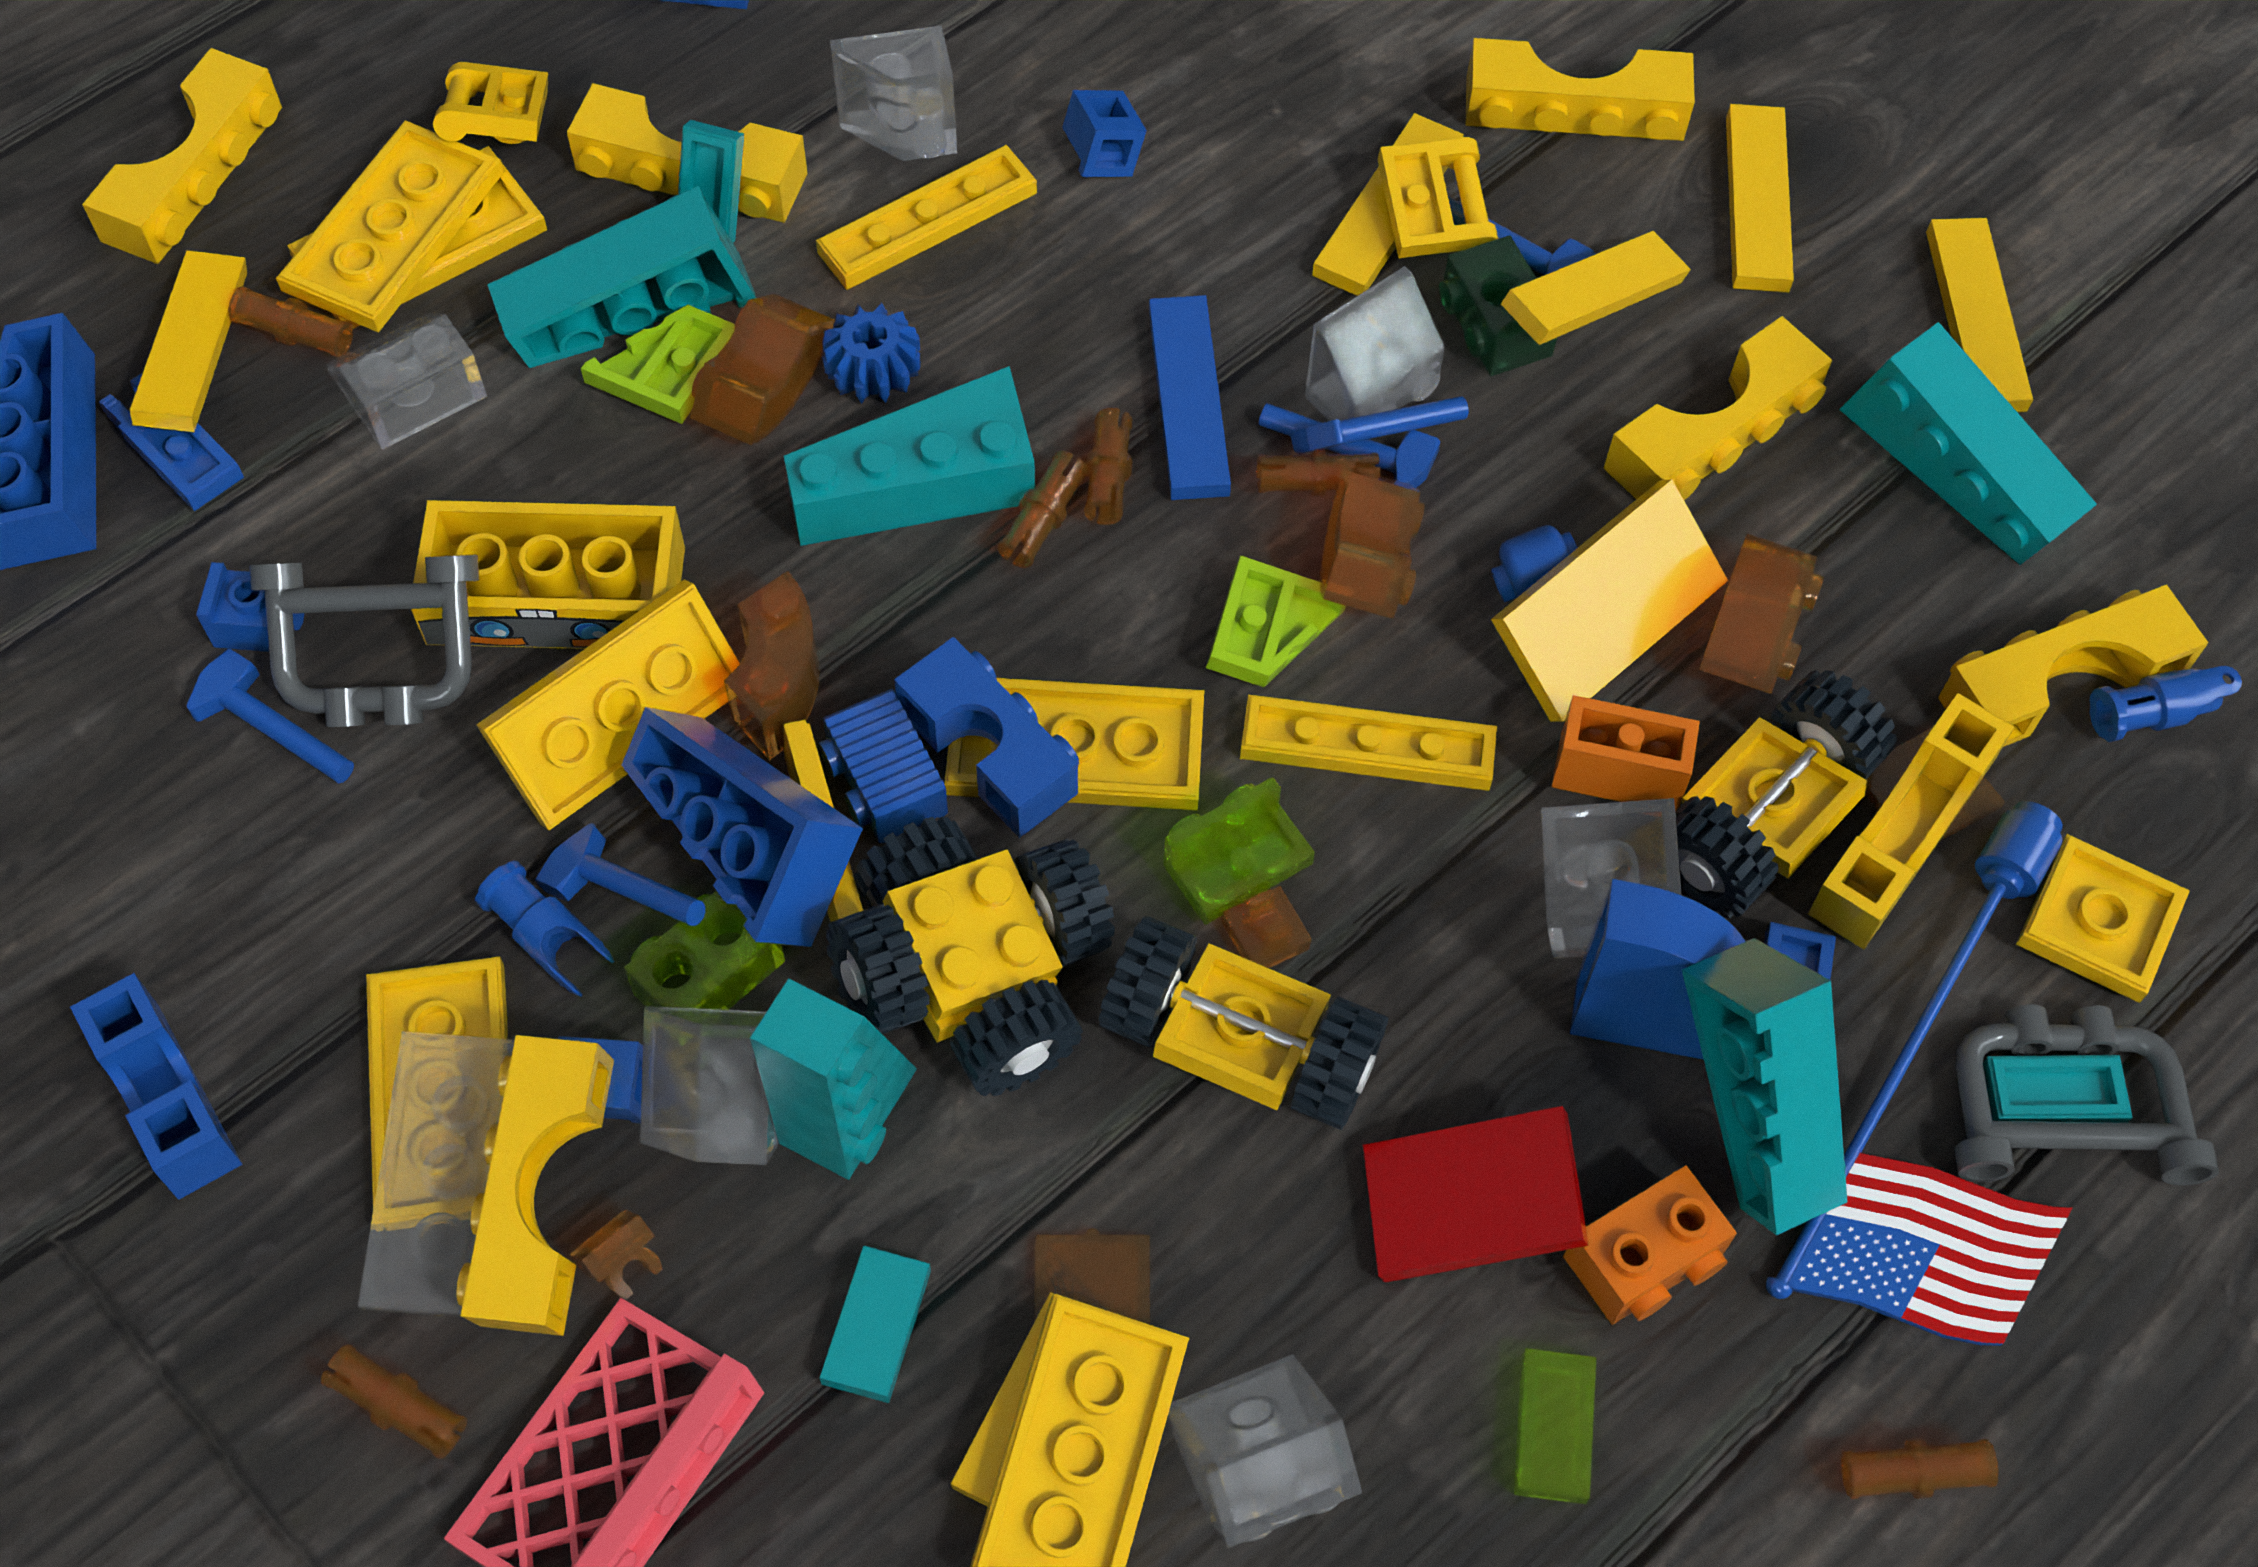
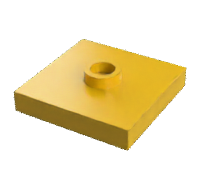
[2016,834,2190,1003]

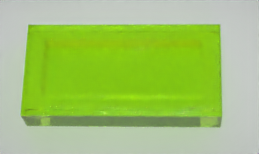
[1514,1348,1596,1504]

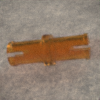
[228,286,353,358]
[1084,408,1133,525]
[1256,449,1380,497]
[997,451,1088,568]
[321,1344,468,1459]
[1841,1439,1999,1499]

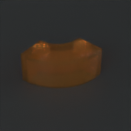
[690,294,835,445]
[1320,465,1425,619]
[1699,533,1824,694]
[724,571,819,760]

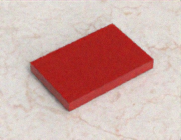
[1363,1106,1589,1283]

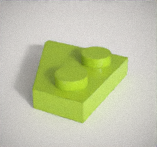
[581,305,741,424]
[1206,555,1352,687]

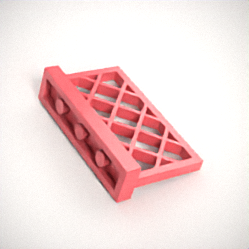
[444,1298,764,1567]

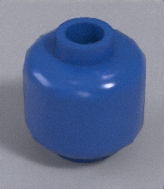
[1491,525,1578,603]

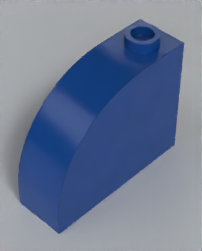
[1570,879,1745,1060]

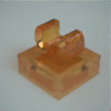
[1222,886,1312,968]
[570,1209,662,1299]

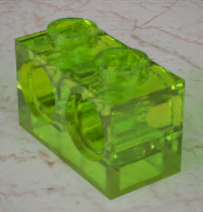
[624,890,785,1046]

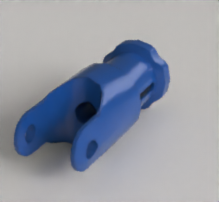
[2089,666,2242,742]
[474,861,615,997]

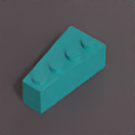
[487,186,759,368]
[1839,322,2097,565]
[784,366,1036,546]
[1682,938,1847,1235]
[750,978,917,1180]

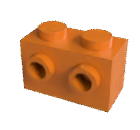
[1551,695,1700,813]
[1563,1165,1737,1325]

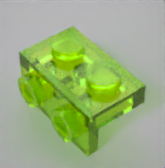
[1163,777,1315,925]

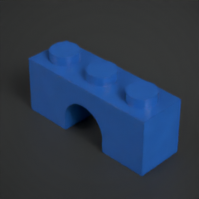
[894,637,1079,838]
[70,973,243,1200]

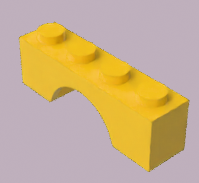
[1465,38,1695,141]
[82,48,282,264]
[567,83,808,223]
[1603,316,1832,500]
[1938,584,2209,747]
[1808,693,2014,950]
[456,1035,614,1336]

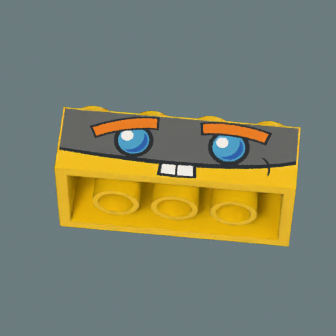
[411,500,685,649]

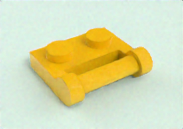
[433,62,548,144]
[1378,137,1499,258]

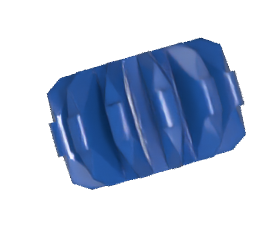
[822,302,921,404]

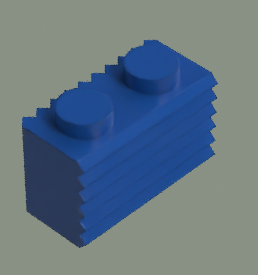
[818,689,948,843]

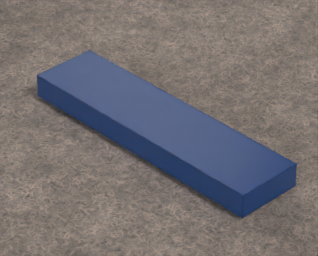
[1149,295,1231,500]

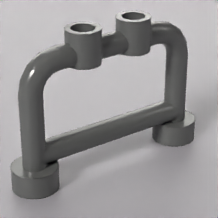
[249,555,479,727]
[1954,1004,2219,1186]

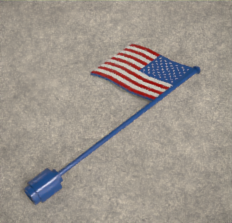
[1766,801,2072,1346]

